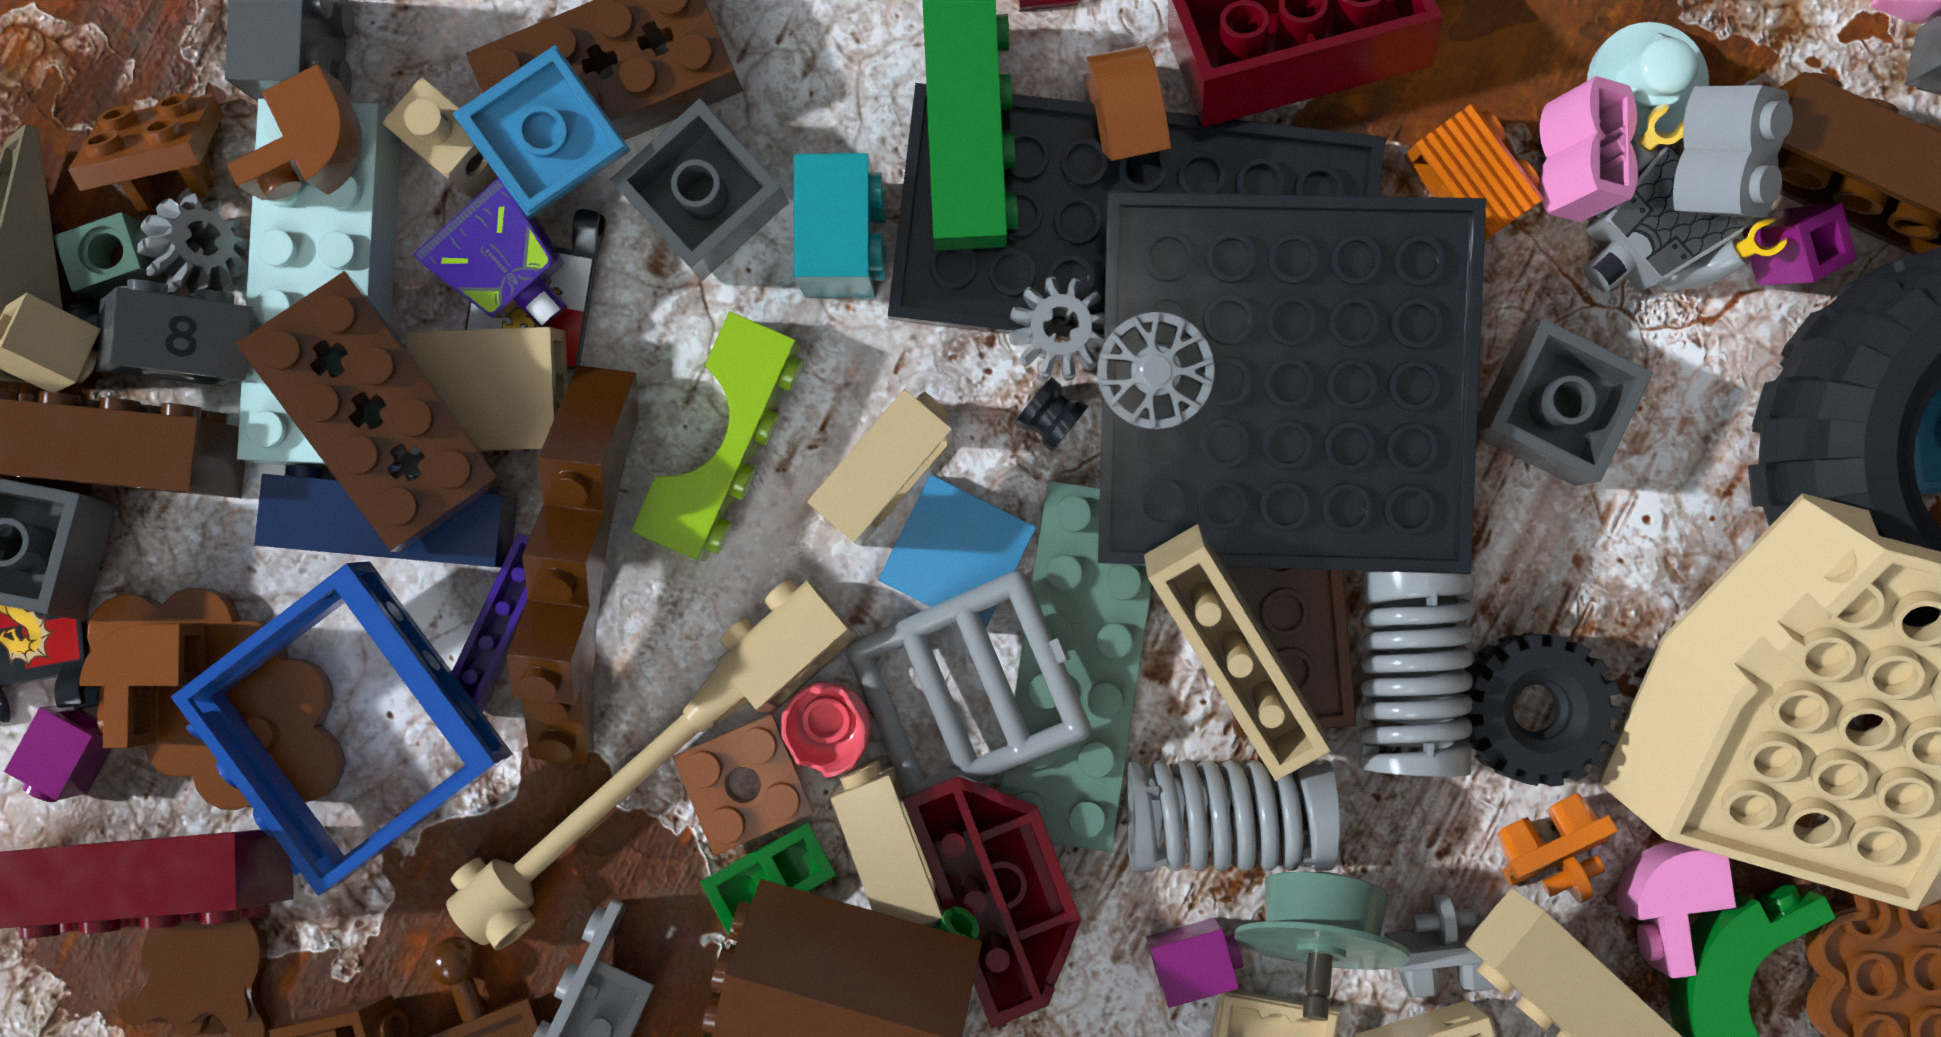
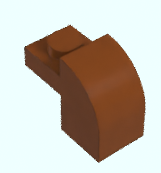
[1082,44,1171,161]
[226,64,362,201]
[79,623,206,748]

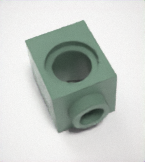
[53,212,168,301]

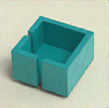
[794,153,886,298]

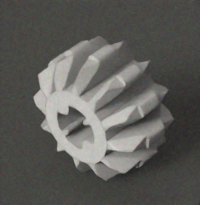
[137,193,250,296]
[1009,277,1105,381]

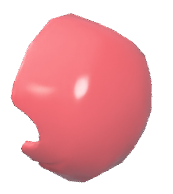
[781,681,872,778]

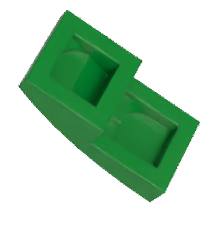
[699,822,836,935]

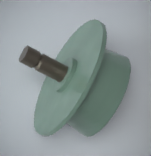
[1234,871,1410,1021]

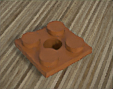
[672,713,814,856]

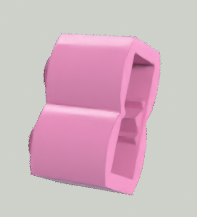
[1540,76,1638,222]

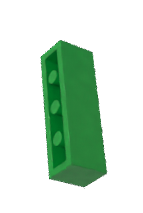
[922,0,1018,250]

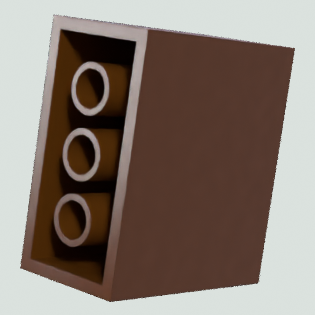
[702,879,982,1037]

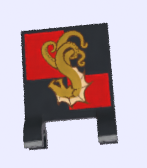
[0,605,102,724]

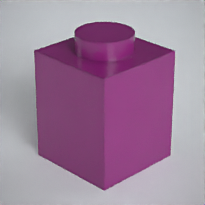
[1742,202,1857,285]
[4,705,112,802]
[1146,918,1244,1008]

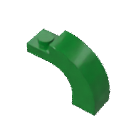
[1669,885,1836,1037]

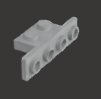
[533,898,656,1037]

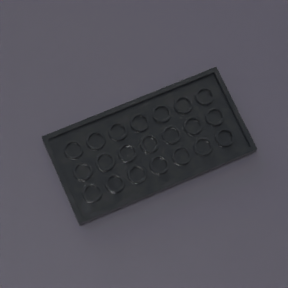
[888,83,1385,340]

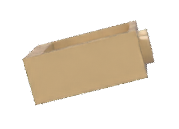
[807,389,953,546]
[830,759,944,925]

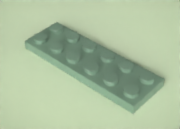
[1000,481,1152,853]

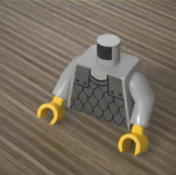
[1583,104,1788,292]

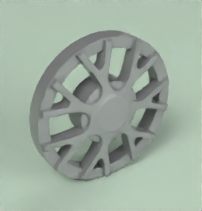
[1097,312,1215,429]

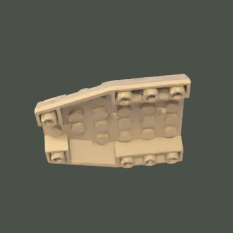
[1599,493,1941,911]

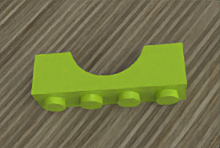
[631,311,804,561]

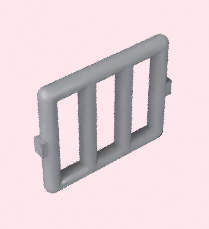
[847,571,1091,796]

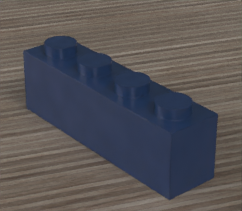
[254,464,518,568]

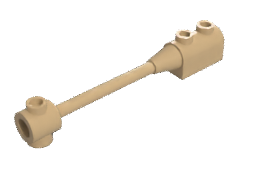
[446,579,859,951]

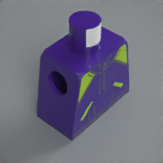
[413,178,567,327]

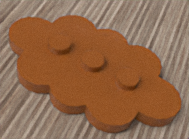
[87,588,345,810]
[1805,891,1941,1037]

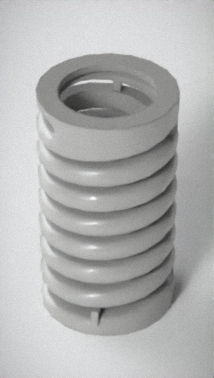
[1359,572,1475,777]
[1126,760,1340,872]

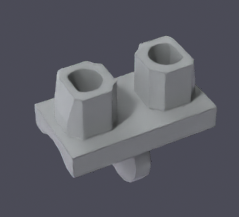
[1384,893,1495,998]

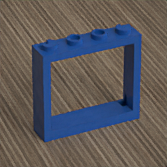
[171,561,513,896]

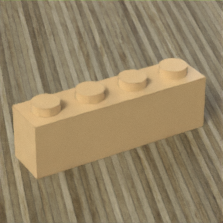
[1144,524,1331,781]
[1464,888,1682,1037]

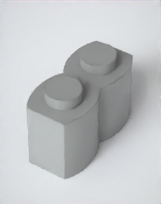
[1673,85,1793,218]

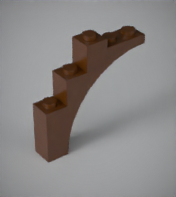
[507,365,638,765]

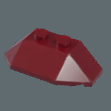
[902,775,1081,1029]

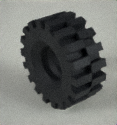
[1463,633,1622,787]

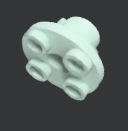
[1587,22,1709,135]

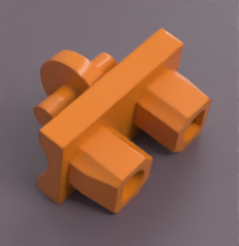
[1497,793,1618,903]

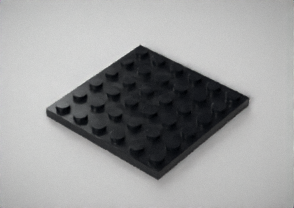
[1098,192,1486,574]

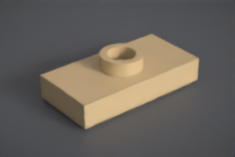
[1210,990,1340,1037]

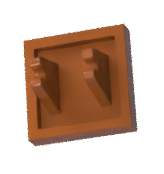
[68,92,223,213]

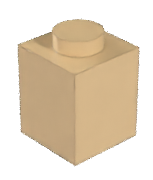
[0,292,100,392]

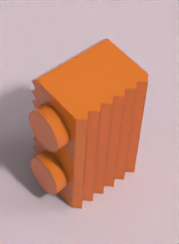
[1404,102,1544,241]

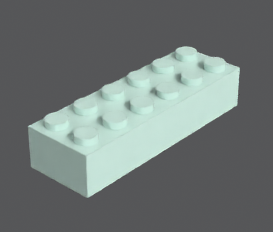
[237,99,401,467]

